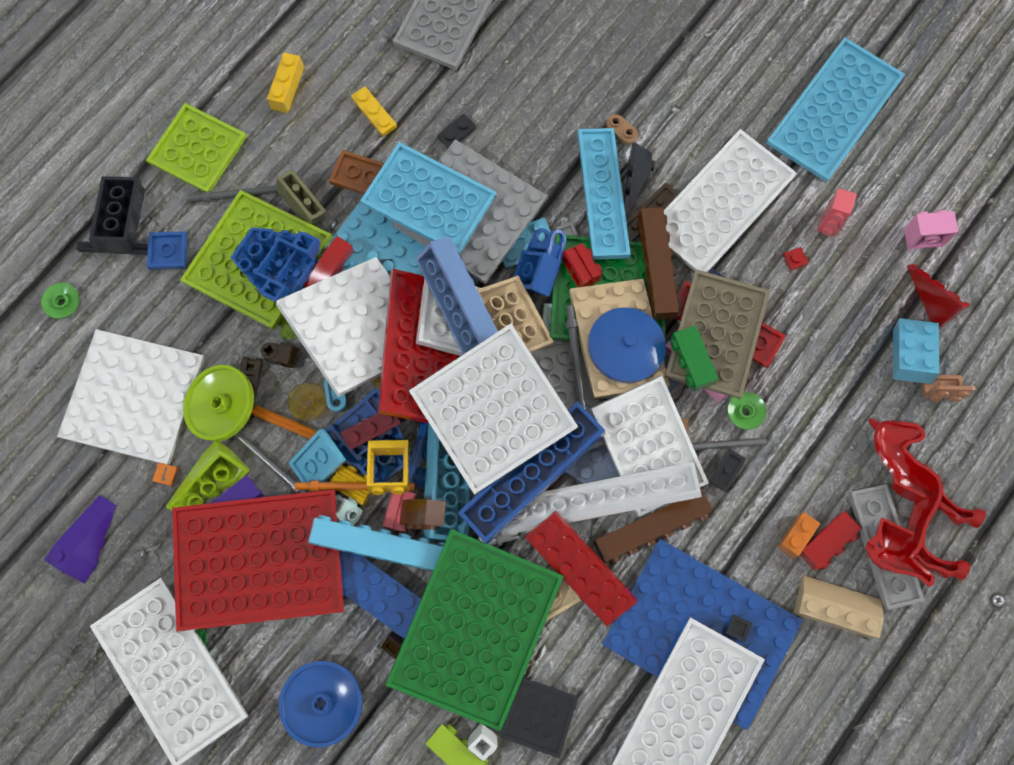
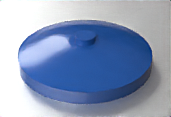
[588,307,666,384]
[279,661,363,748]

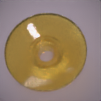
[287,383,326,421]

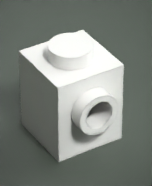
[468,724,498,761]

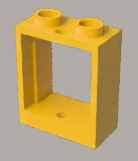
[367,440,410,495]

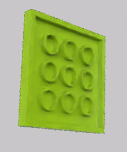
[146,103,247,192]

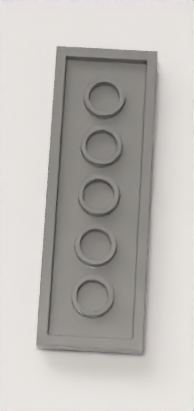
[848,484,925,611]

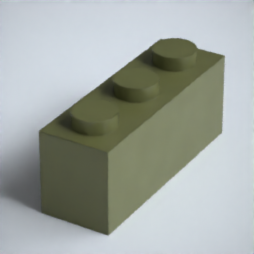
[275,169,326,226]

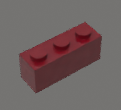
[341,412,406,450]

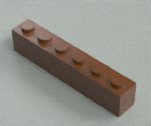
[637,208,681,320]
[594,490,713,565]

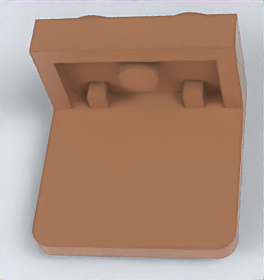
[922,375,976,402]

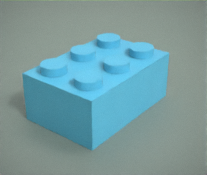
[893,318,939,384]

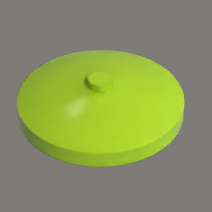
[183,365,254,442]

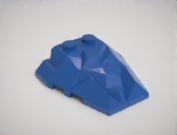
[230,227,320,303]
[326,387,413,483]

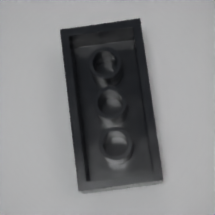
[89,176,145,252]

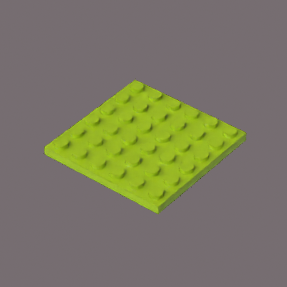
[180,190,333,330]

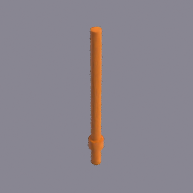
[295,480,415,492]

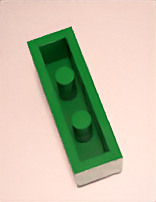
[670,325,719,392]

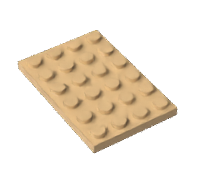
[569,279,670,399]

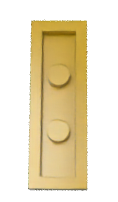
[351,86,397,137]

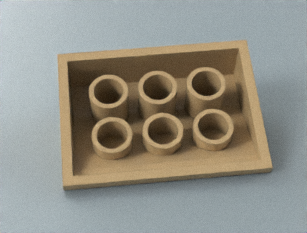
[477,276,554,354]

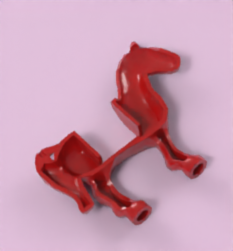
[865,418,986,587]

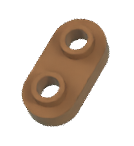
[606,115,638,145]

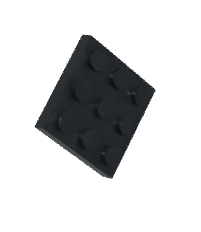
[500,677,579,758]

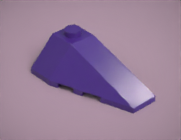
[44,495,117,583]

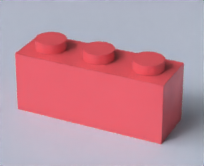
[817,188,857,236]

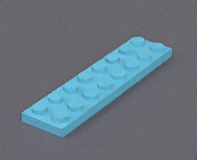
[577,128,631,260]

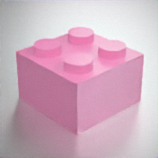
[904,210,958,249]

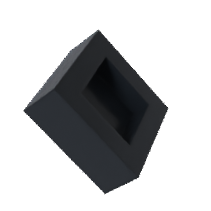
[724,614,752,642]

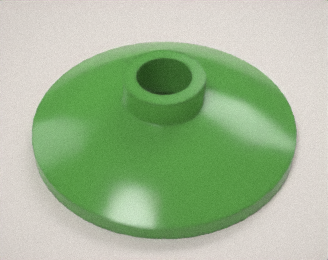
[41,283,80,319]
[727,392,767,430]

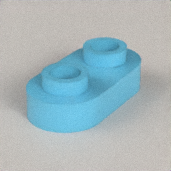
[324,379,347,413]

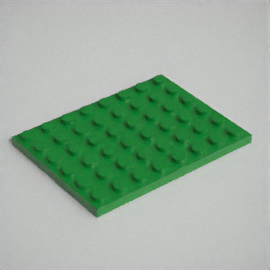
[385,529,564,732]

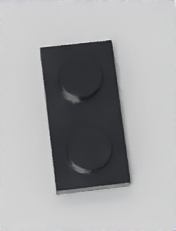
[437,113,476,148]
[709,449,746,493]

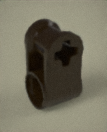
[260,342,300,368]

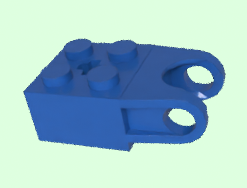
[514,228,566,296]

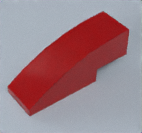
[305,236,354,288]

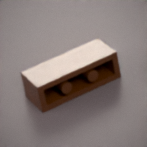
[399,499,446,530]

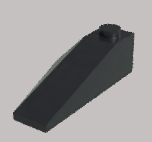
[624,142,655,221]

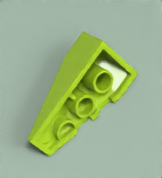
[166,441,250,511]

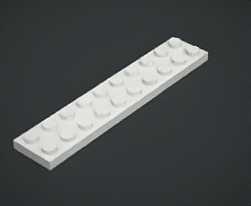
[501,462,702,536]

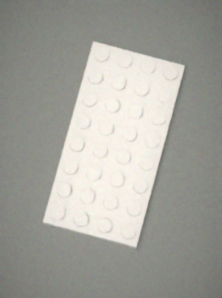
[664,129,797,272]
[90,578,249,765]
[611,617,765,765]

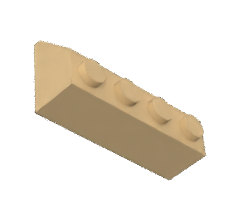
[793,575,884,639]

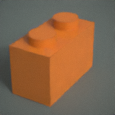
[776,512,820,558]

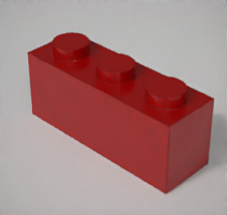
[800,511,862,571]

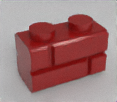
[562,243,602,288]

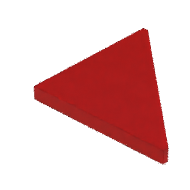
[907,264,969,330]

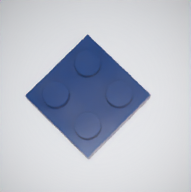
[147,231,188,270]

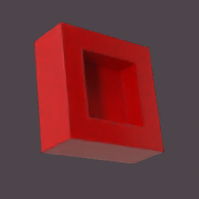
[782,247,809,272]

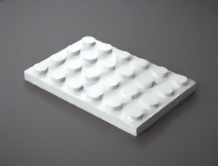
[590,376,708,517]

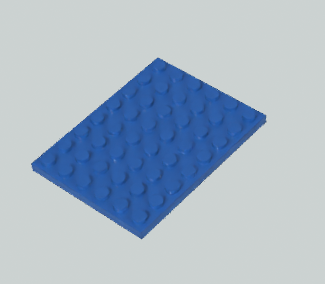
[602,539,803,730]

